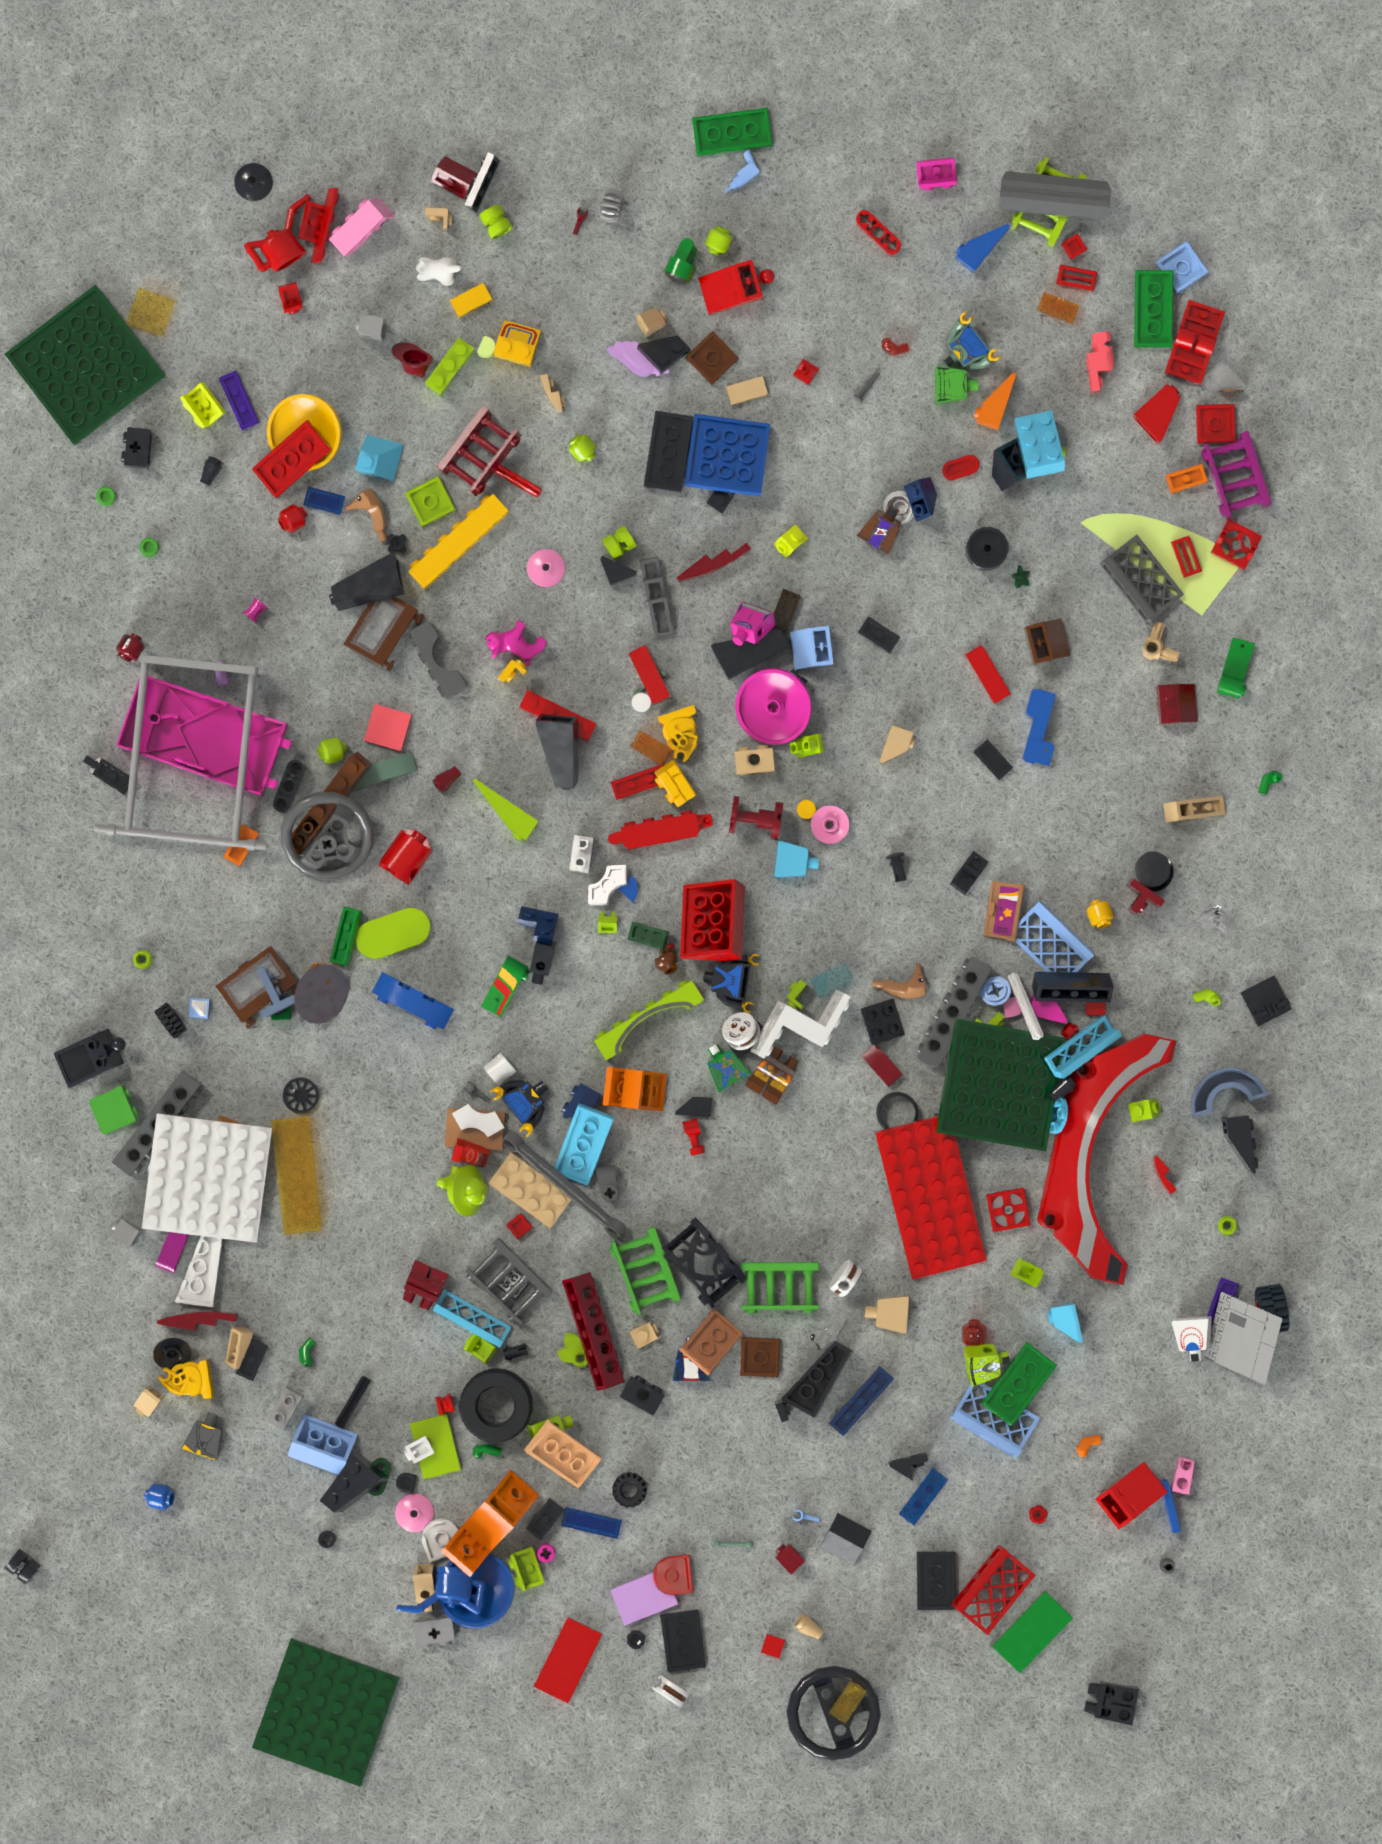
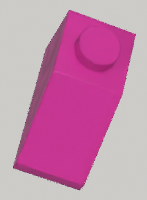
[1030,993,1067,1024]

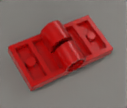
[1164,300,1225,385]

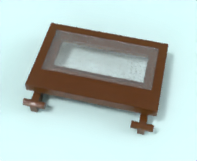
[344,597,424,671]
[216,946,298,1029]

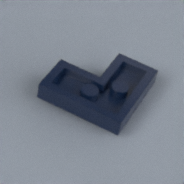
[517,906,559,945]

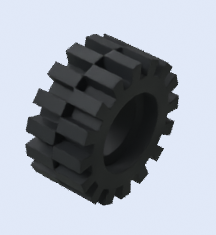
[154,1002,187,1039]
[612,1472,647,1508]

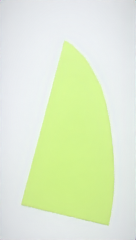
[1081,513,1238,616]

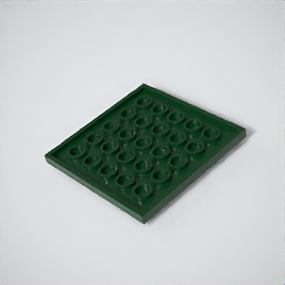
[5,285,166,446]
[935,1018,1066,1152]
[252,1638,400,1787]

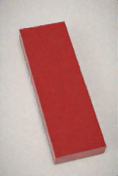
[628,645,671,705]
[965,645,1011,704]
[610,763,665,800]

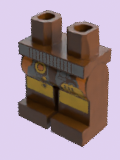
[745,1046,798,1105]

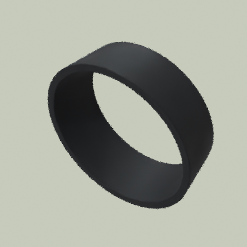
[876,1092,918,1129]

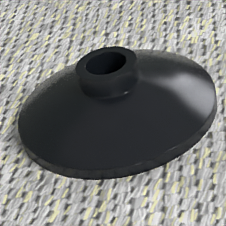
[234,163,273,201]
[153,1338,192,1369]

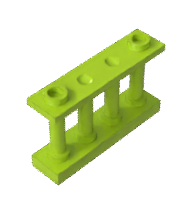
[1011,157,1087,248]

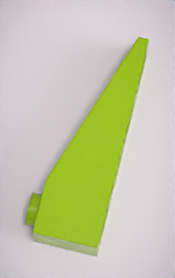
[473,779,539,842]

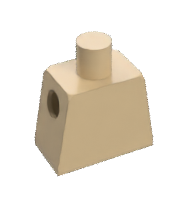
[865,1296,909,1333]

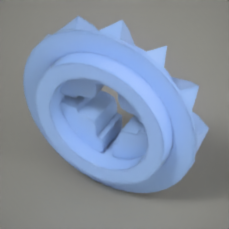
[981,976,1011,1007]

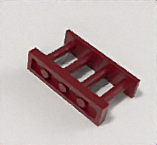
[436,405,522,496]

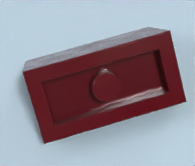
[431,156,478,199]

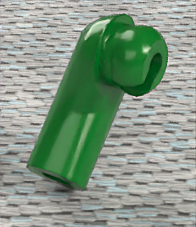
[472,1444,502,1458]

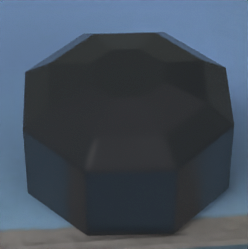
[627,1630,645,1649]

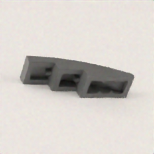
[639,556,674,638]

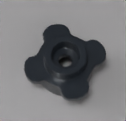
[388,534,407,553]

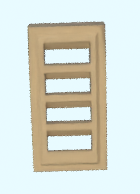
[225,1327,253,1369]

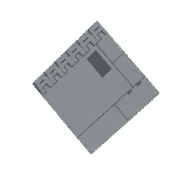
[1205,1292,1282,1385]

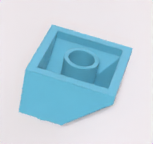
[355,435,404,482]
[1047,1302,1083,1343]

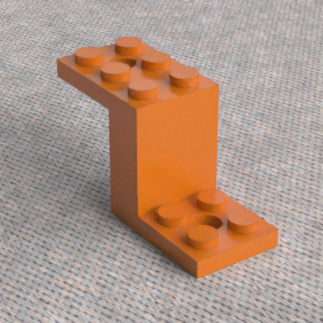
[441,1470,539,1577]

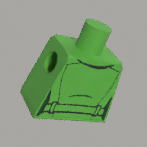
[935,366,978,405]

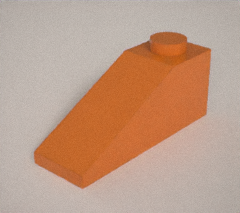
[974,373,1016,430]

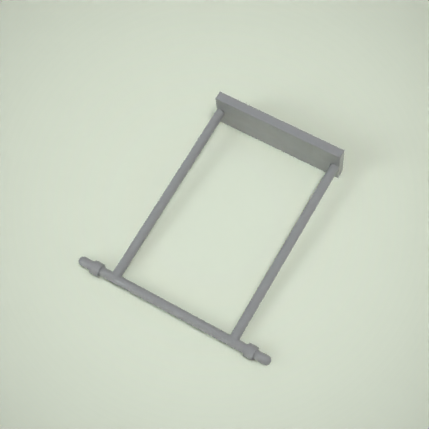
[94,654,268,851]

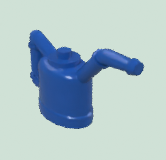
[396,1566,486,1614]

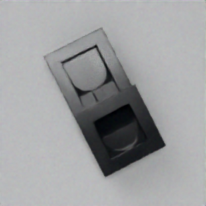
[950,851,989,895]

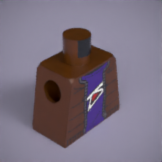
[857,505,901,555]

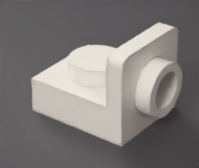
[404,1435,435,1464]

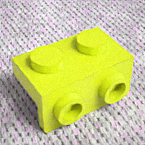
[180,382,226,428]

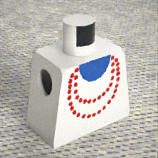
[1172,1316,1212,1362]

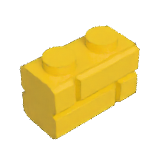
[654,760,696,807]

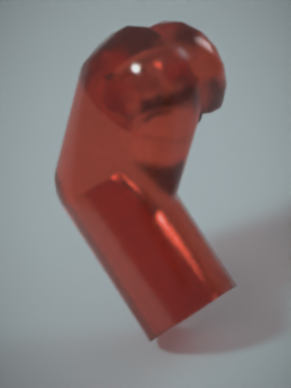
[881,337,909,356]

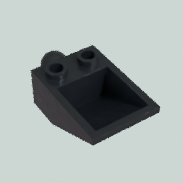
[53,1029,126,1088]

